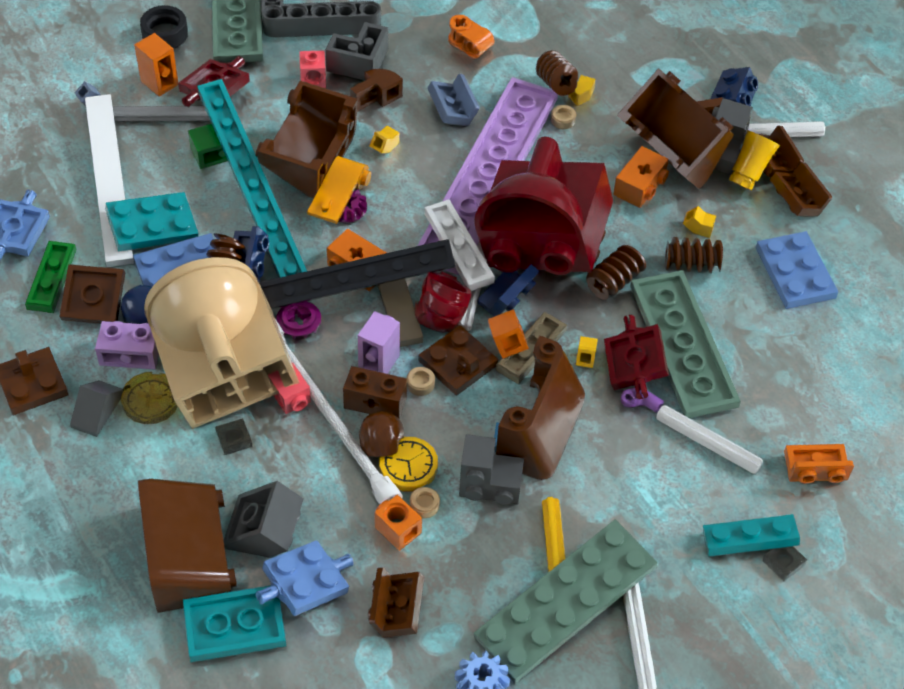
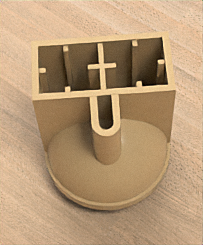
[144,257,299,429]

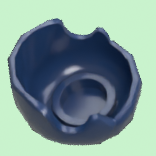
[121,285,152,324]

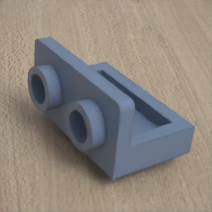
[427,74,479,126]

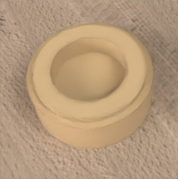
[551,105,576,129]
[407,367,435,396]
[410,487,440,518]

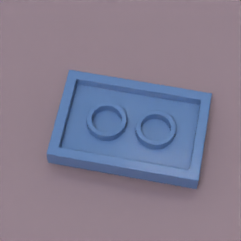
[756,231,838,309]
[133,233,214,287]

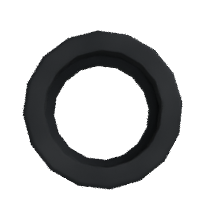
[140,5,188,49]

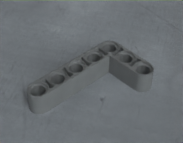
[261,0,381,37]

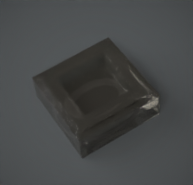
[215,418,252,456]
[762,546,807,582]

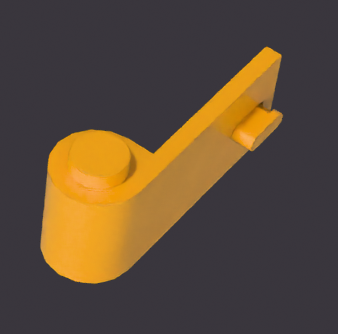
[307,156,371,224]

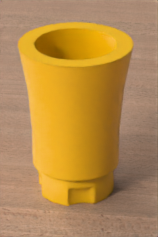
[729,130,780,191]

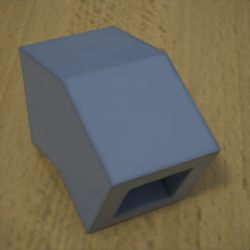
[75,81,101,107]

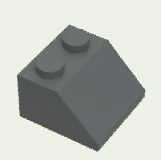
[223,481,304,557]

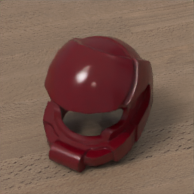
[414,271,472,332]

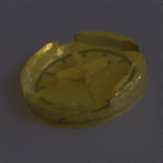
[121,372,178,424]

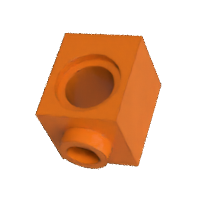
[488,309,529,359]
[375,494,422,551]

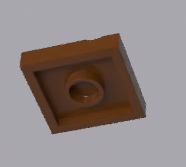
[59,264,126,324]
[418,325,498,396]
[0,347,69,415]

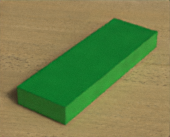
[25,241,76,313]

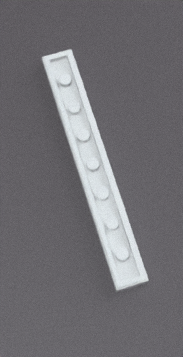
[85,94,134,267]

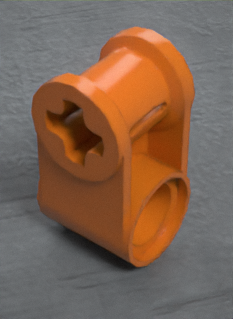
[448,15,495,59]

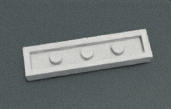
[425,200,495,291]

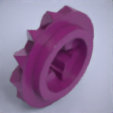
[326,189,367,223]
[276,301,321,339]

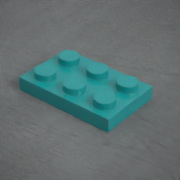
[105,192,199,251]
[183,585,287,662]

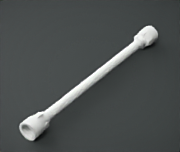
[275,319,403,504]

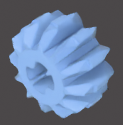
[455,650,510,689]

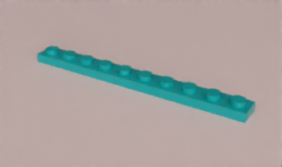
[197,79,307,278]

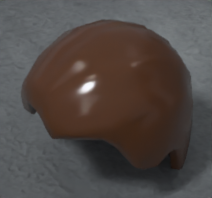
[359,411,404,457]

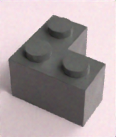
[325,22,388,80]
[712,98,753,175]
[459,434,524,505]

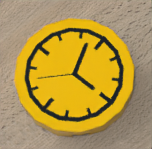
[379,437,438,492]

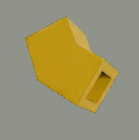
[568,75,596,106]
[369,126,399,153]
[683,206,716,238]
[576,336,598,368]

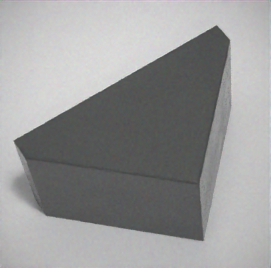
[70,380,125,437]

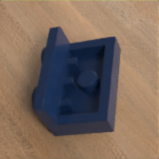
[710,67,758,106]
[233,226,269,282]
[477,264,539,317]

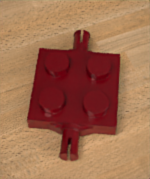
[178,56,250,107]
[604,315,669,399]

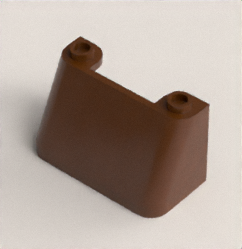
[617,68,734,189]
[256,80,358,199]
[496,335,585,480]
[138,478,237,613]

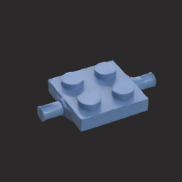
[0,190,50,261]
[256,540,353,616]

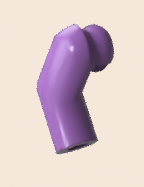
[621,388,664,413]

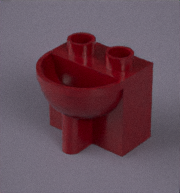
[474,136,613,275]

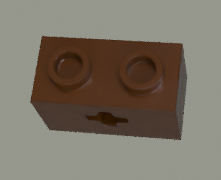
[343,366,407,419]

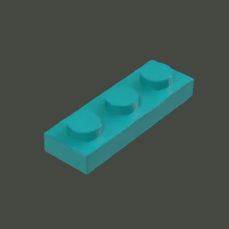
[703,514,800,557]

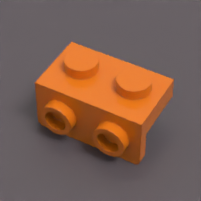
[784,444,854,484]

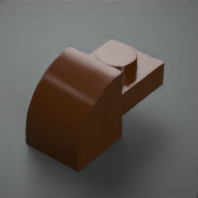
[350,69,403,112]

